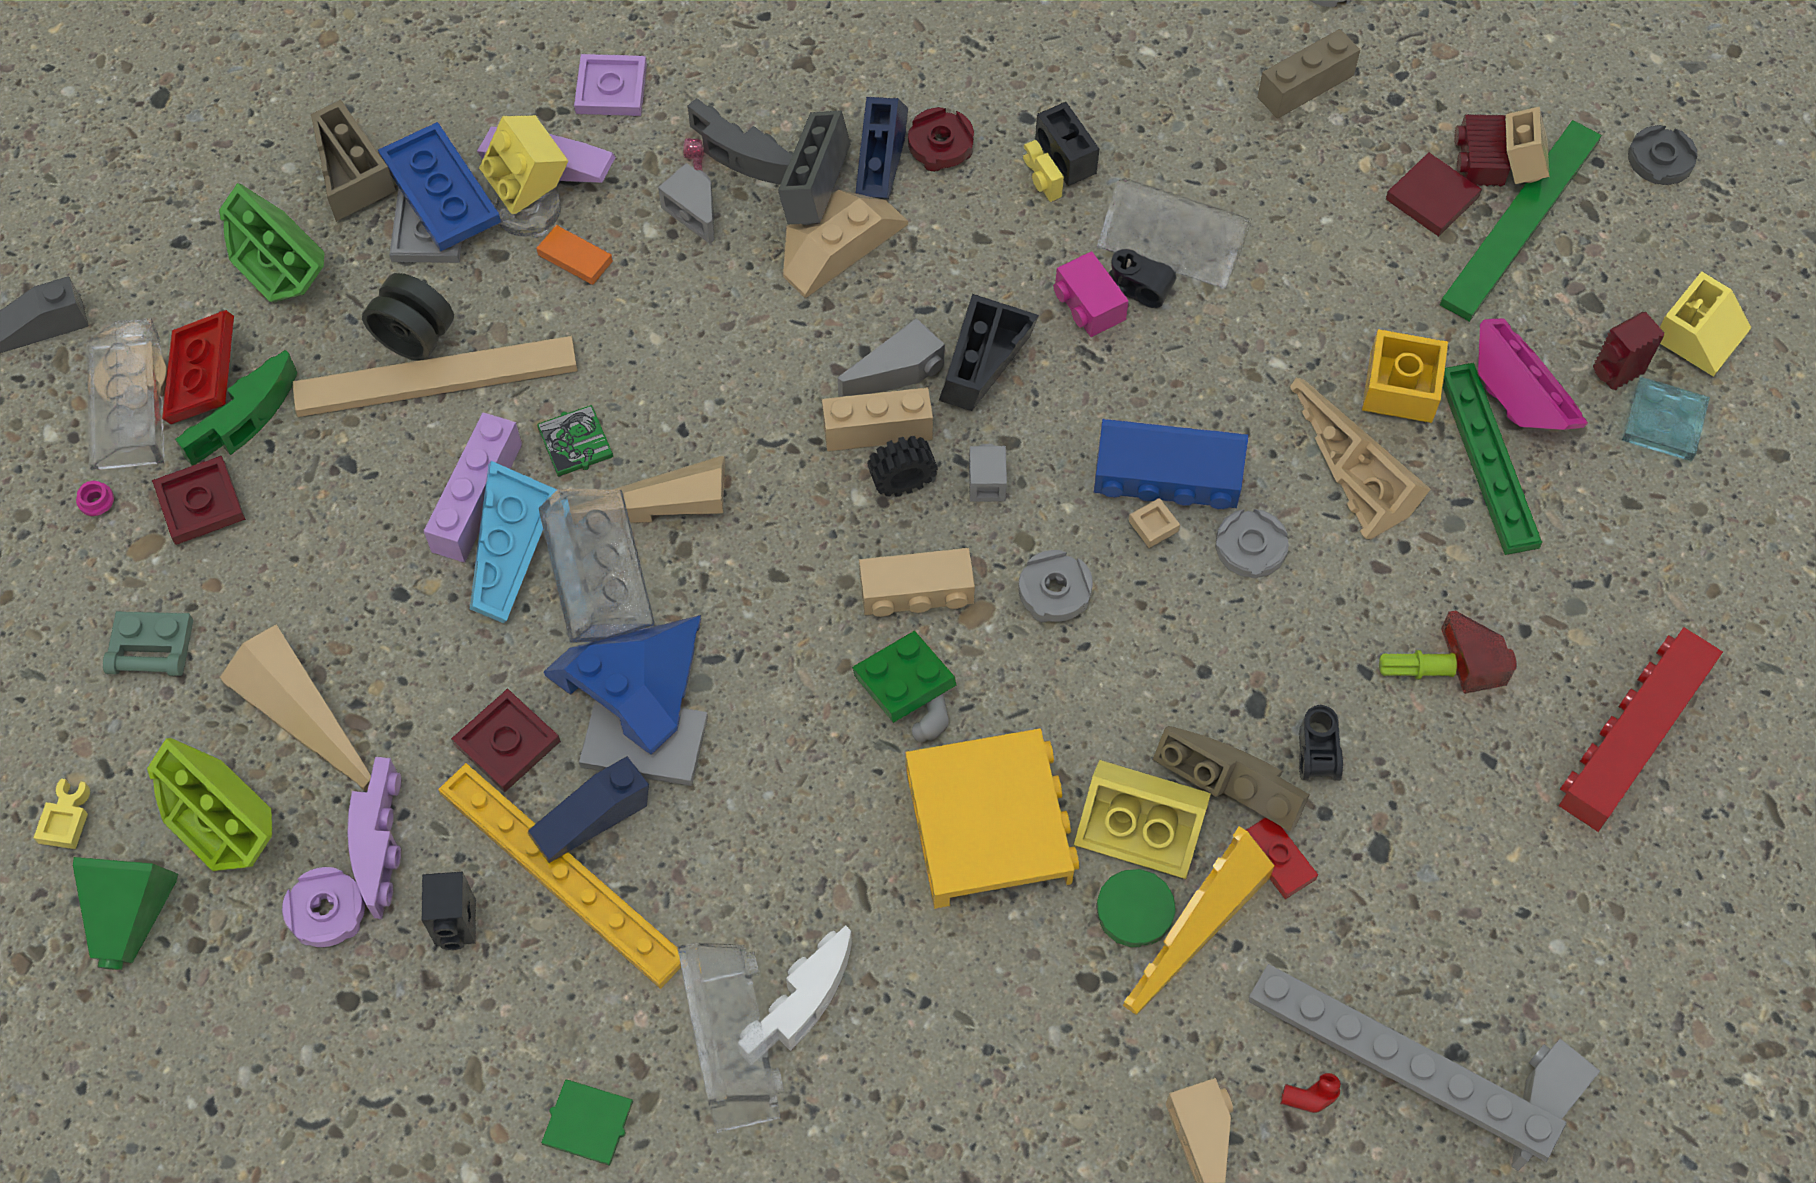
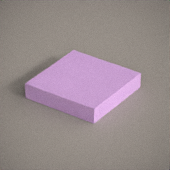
[574,54,647,116]

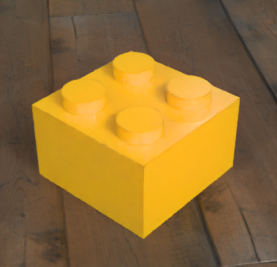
[1362,329,1448,423]

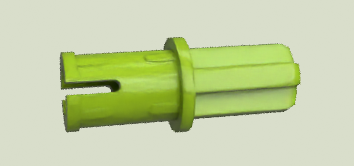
[1379,650,1457,680]

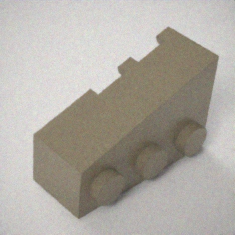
[311,100,396,222]

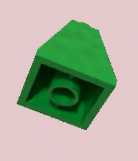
[73,857,178,970]

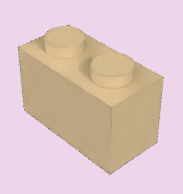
[1506,107,1549,184]

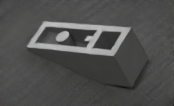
[0,276,89,353]

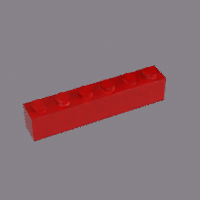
[1558,627,1723,832]

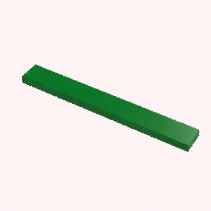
[1440,120,1602,322]

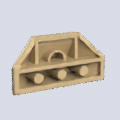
[783,190,908,299]

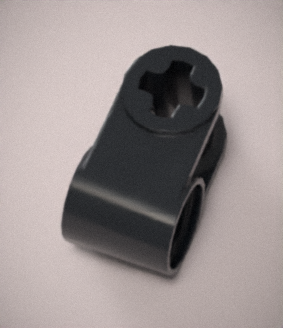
[1109,249,1177,308]
[1299,705,1343,781]

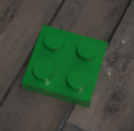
[852,630,957,723]

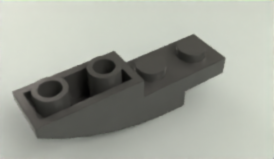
[687,98,793,185]

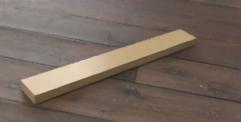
[293,336,578,417]

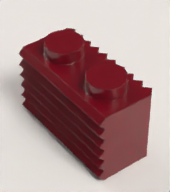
[1454,114,1511,187]
[1593,312,1664,390]

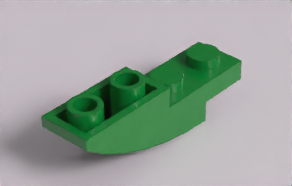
[175,350,297,466]

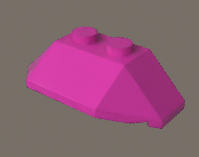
[1478,318,1588,430]

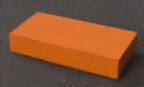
[536,225,613,285]

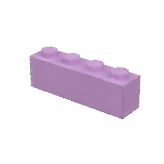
[424,413,522,563]

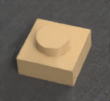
[1129,498,1180,548]

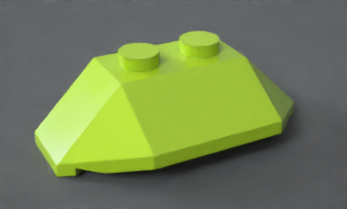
[147,738,272,871]

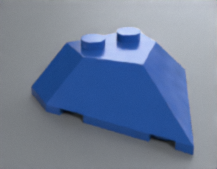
[544,615,701,755]

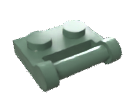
[103,611,193,676]

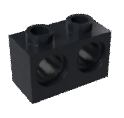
[1035,102,1100,186]

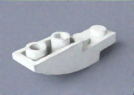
[736,925,852,1066]

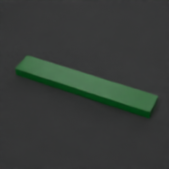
[1442,363,1542,555]

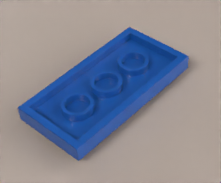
[378,122,501,252]

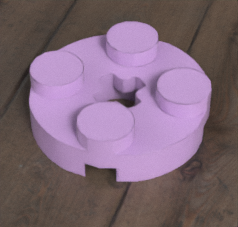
[282,867,365,947]

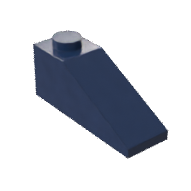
[855,97,908,199]
[528,756,649,863]

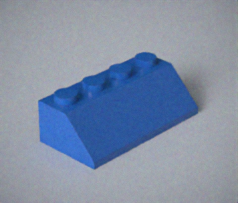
[1094,419,1248,509]

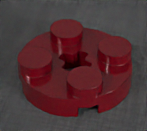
[908,107,974,172]

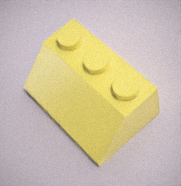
[1074,760,1211,879]

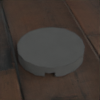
[1628,125,1697,185]

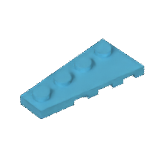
[470,461,558,624]

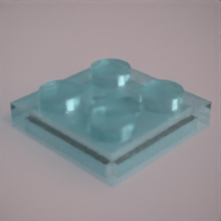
[1622,377,1710,461]

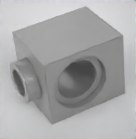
[969,444,1007,502]

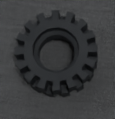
[867,436,938,497]

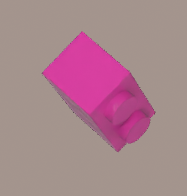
[1053,251,1129,337]

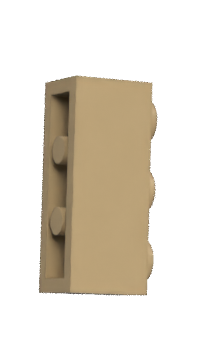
[822,387,933,451]
[859,548,975,617]

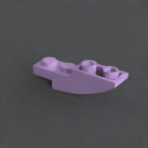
[348,757,401,919]

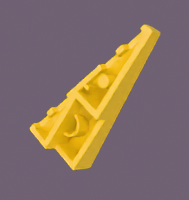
[1123,826,1274,1015]

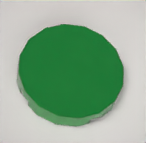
[1096,869,1175,948]

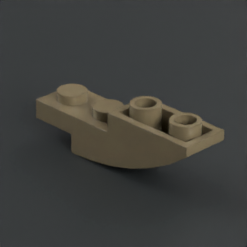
[1152,726,1310,831]

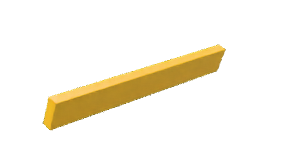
[438,763,688,989]

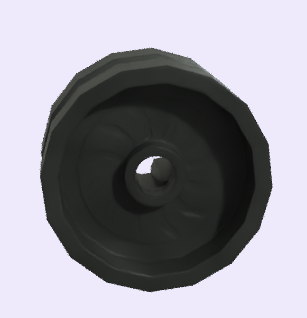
[362,273,454,361]

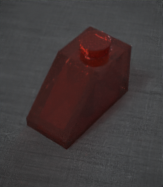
[1441,610,1517,694]

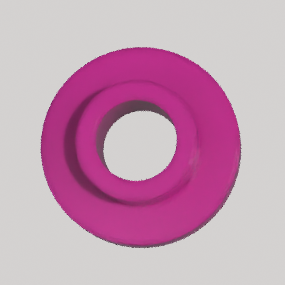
[76,481,114,516]

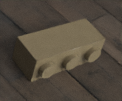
[1257,29,1360,119]

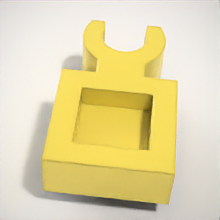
[1023,140,1064,202]
[33,779,90,849]

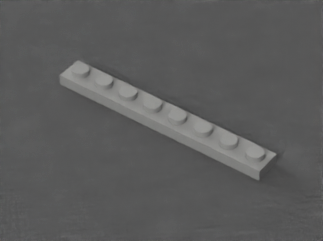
[1249,964,1567,1162]

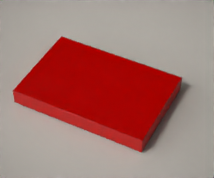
[162,310,234,424]

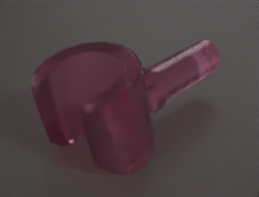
[683,138,704,171]

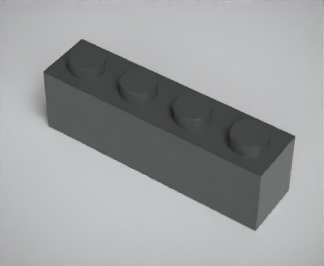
[778,110,851,225]

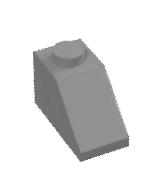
[658,163,714,244]

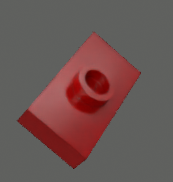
[1246,817,1318,899]

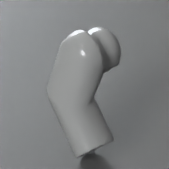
[912,694,949,743]

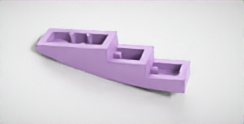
[477,126,616,183]

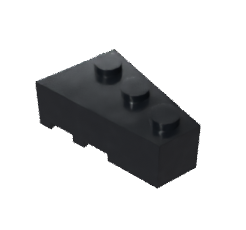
[939,294,1039,411]

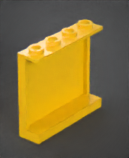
[905,728,1079,909]

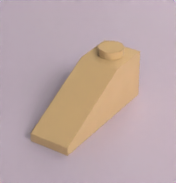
[1166,1078,1233,1183]

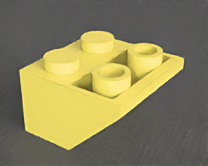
[479,115,568,214]
[1660,271,1751,377]

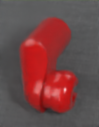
[1280,1073,1341,1113]

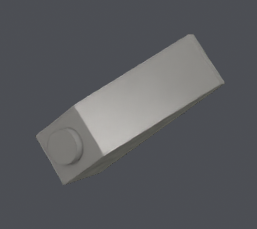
[837,318,945,397]
[1511,1039,1600,1171]

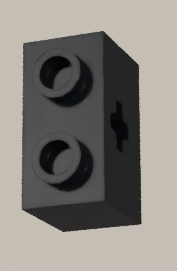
[421,871,476,950]

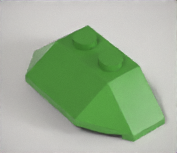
[219,183,325,303]

